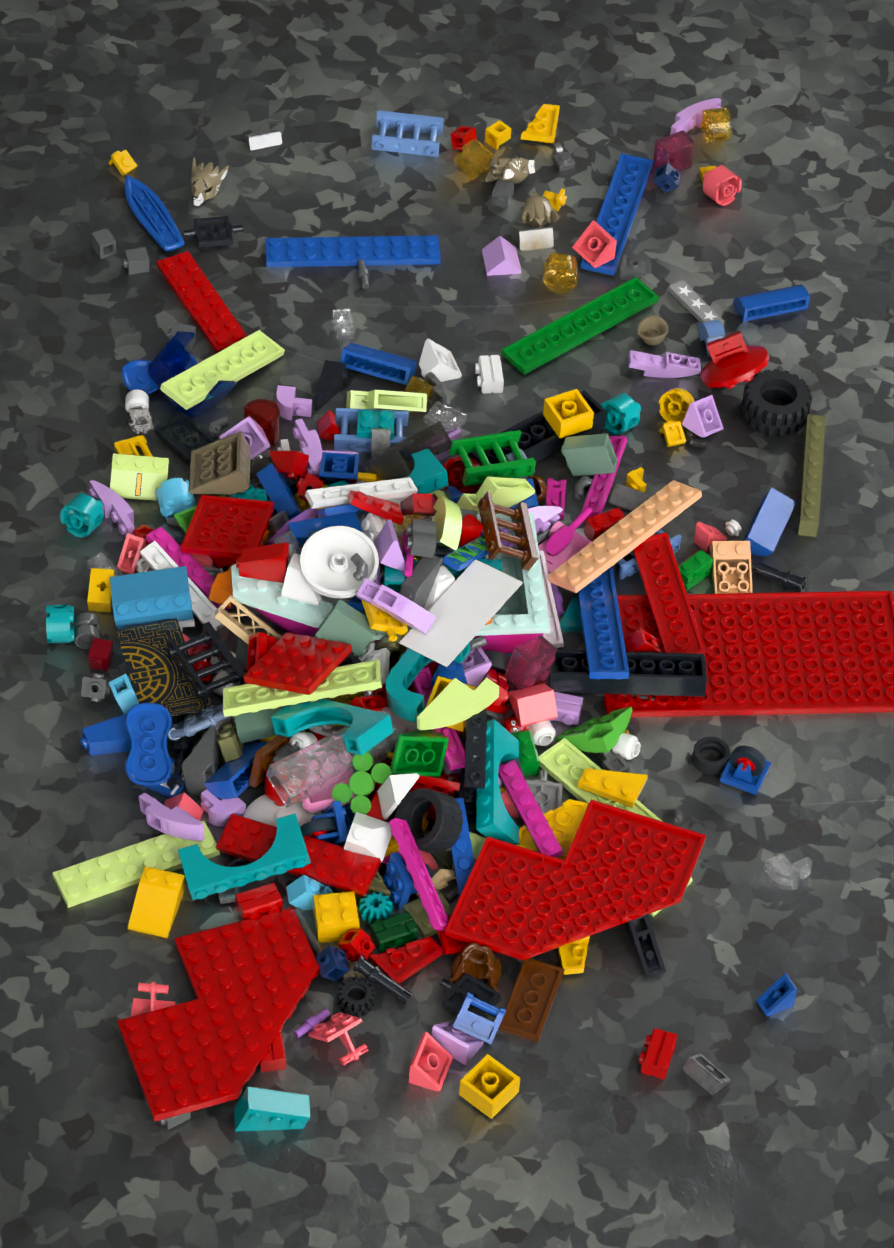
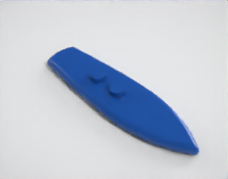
[124,175,185,251]

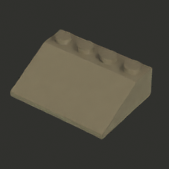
[189,431,251,495]

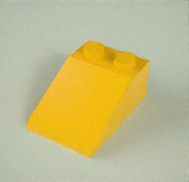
[128,866,185,938]

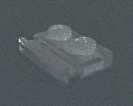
[424,401,469,431]

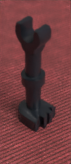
[167,739,193,790]

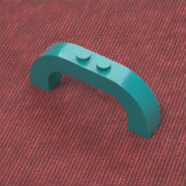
[386,642,470,723]

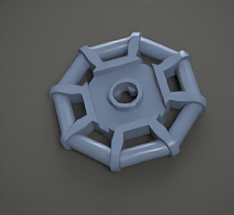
[168,703,230,740]

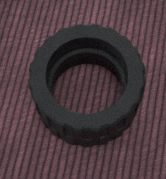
[395,788,463,853]

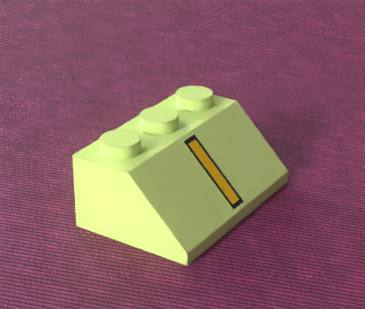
[110,454,169,501]

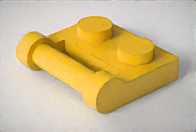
[114,435,153,457]

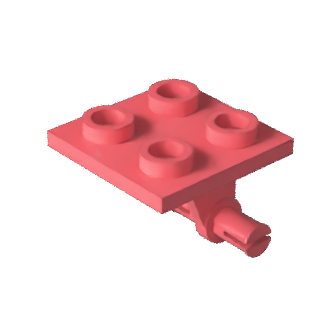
[131,982,175,1017]
[308,1012,369,1066]

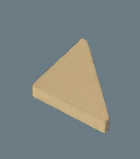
[416,869,456,898]

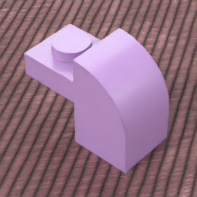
[276,385,312,420]
[201,789,246,827]

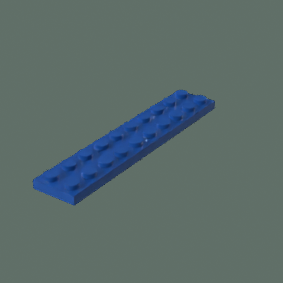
[580,153,654,276]
[265,235,441,267]
[577,566,629,680]

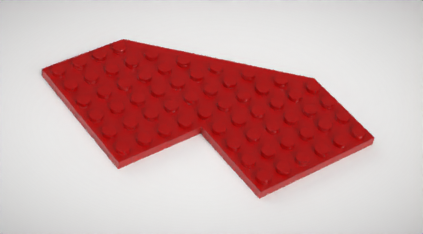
[444,800,706,960]
[117,907,319,1122]

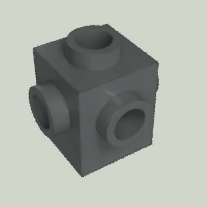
[81,673,111,702]

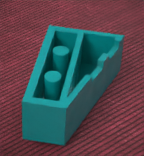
[234,1087,310,1132]

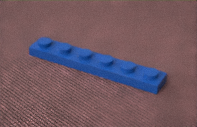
[451,798,475,898]

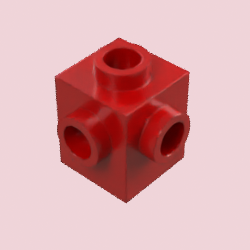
[296,472,324,502]
[338,928,375,961]

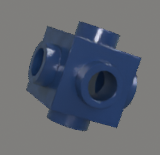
[653,162,681,193]
[315,945,350,982]

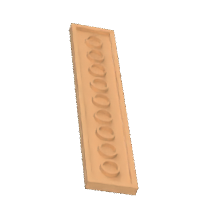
[548,480,702,593]

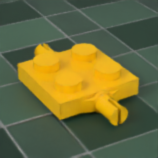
[362,600,408,642]

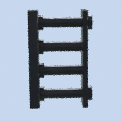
[166,622,247,704]
[459,712,487,805]

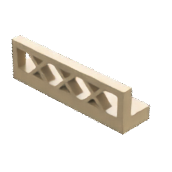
[214,595,282,644]

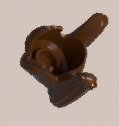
[448,943,502,991]

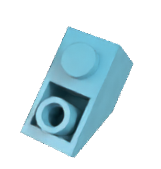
[109,674,139,714]
[286,875,333,910]

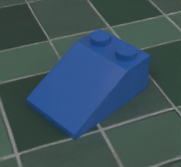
[319,452,359,483]

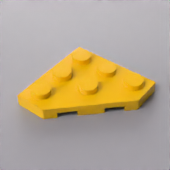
[517,799,589,859]

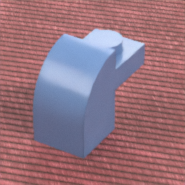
[697,319,726,357]

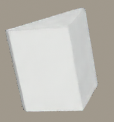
[377,773,419,820]

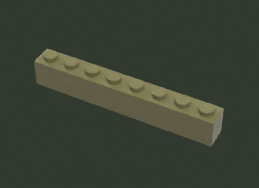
[798,414,826,537]

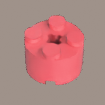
[703,165,742,206]

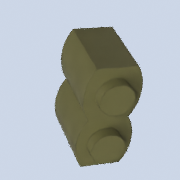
[216,721,244,762]

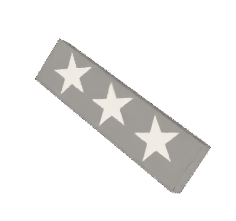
[668,280,725,326]

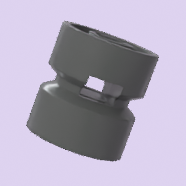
[75,613,100,649]

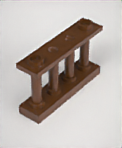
[478,491,539,571]

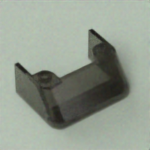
[363,421,452,481]

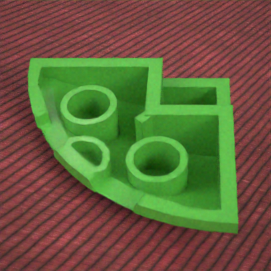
[555,707,633,753]

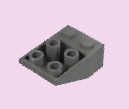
[182,726,221,797]

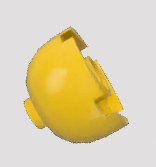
[658,388,695,424]

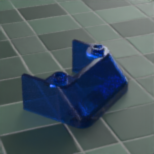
[148,331,237,418]

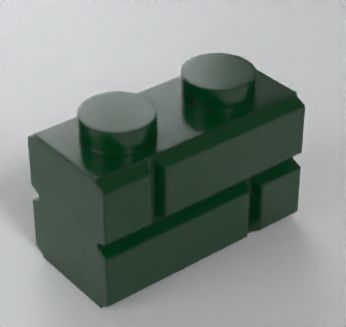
[370,912,418,953]

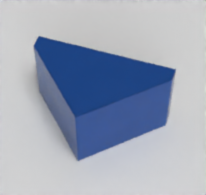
[756,973,797,1016]

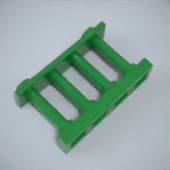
[449,430,536,486]

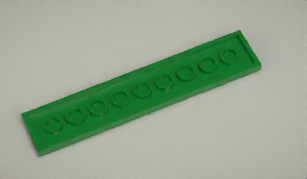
[501,277,659,375]

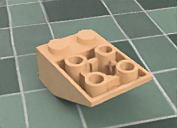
[709,541,753,594]

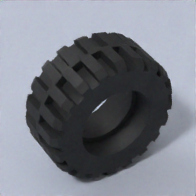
[741,369,812,437]

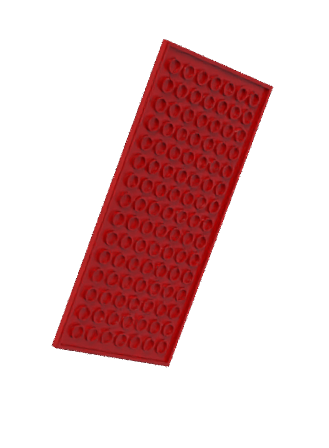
[604,591,894,717]

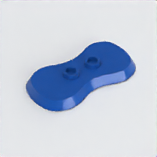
[122,352,198,395]
[125,703,173,786]

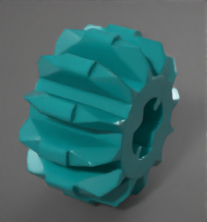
[358,891,393,926]

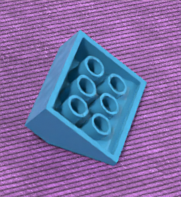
[110,566,194,629]

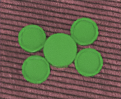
[332,752,392,815]

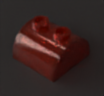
[244,399,280,447]

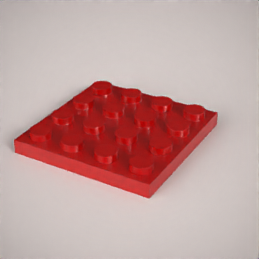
[181,495,275,558]
[243,632,353,695]

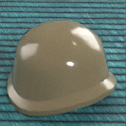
[638,315,669,346]

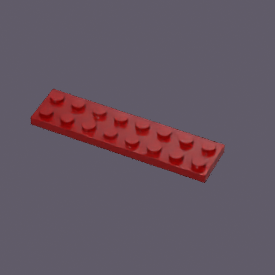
[156,251,247,353]
[633,532,706,656]
[216,814,381,896]

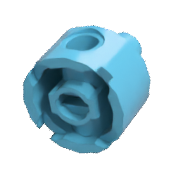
[155,478,197,521]

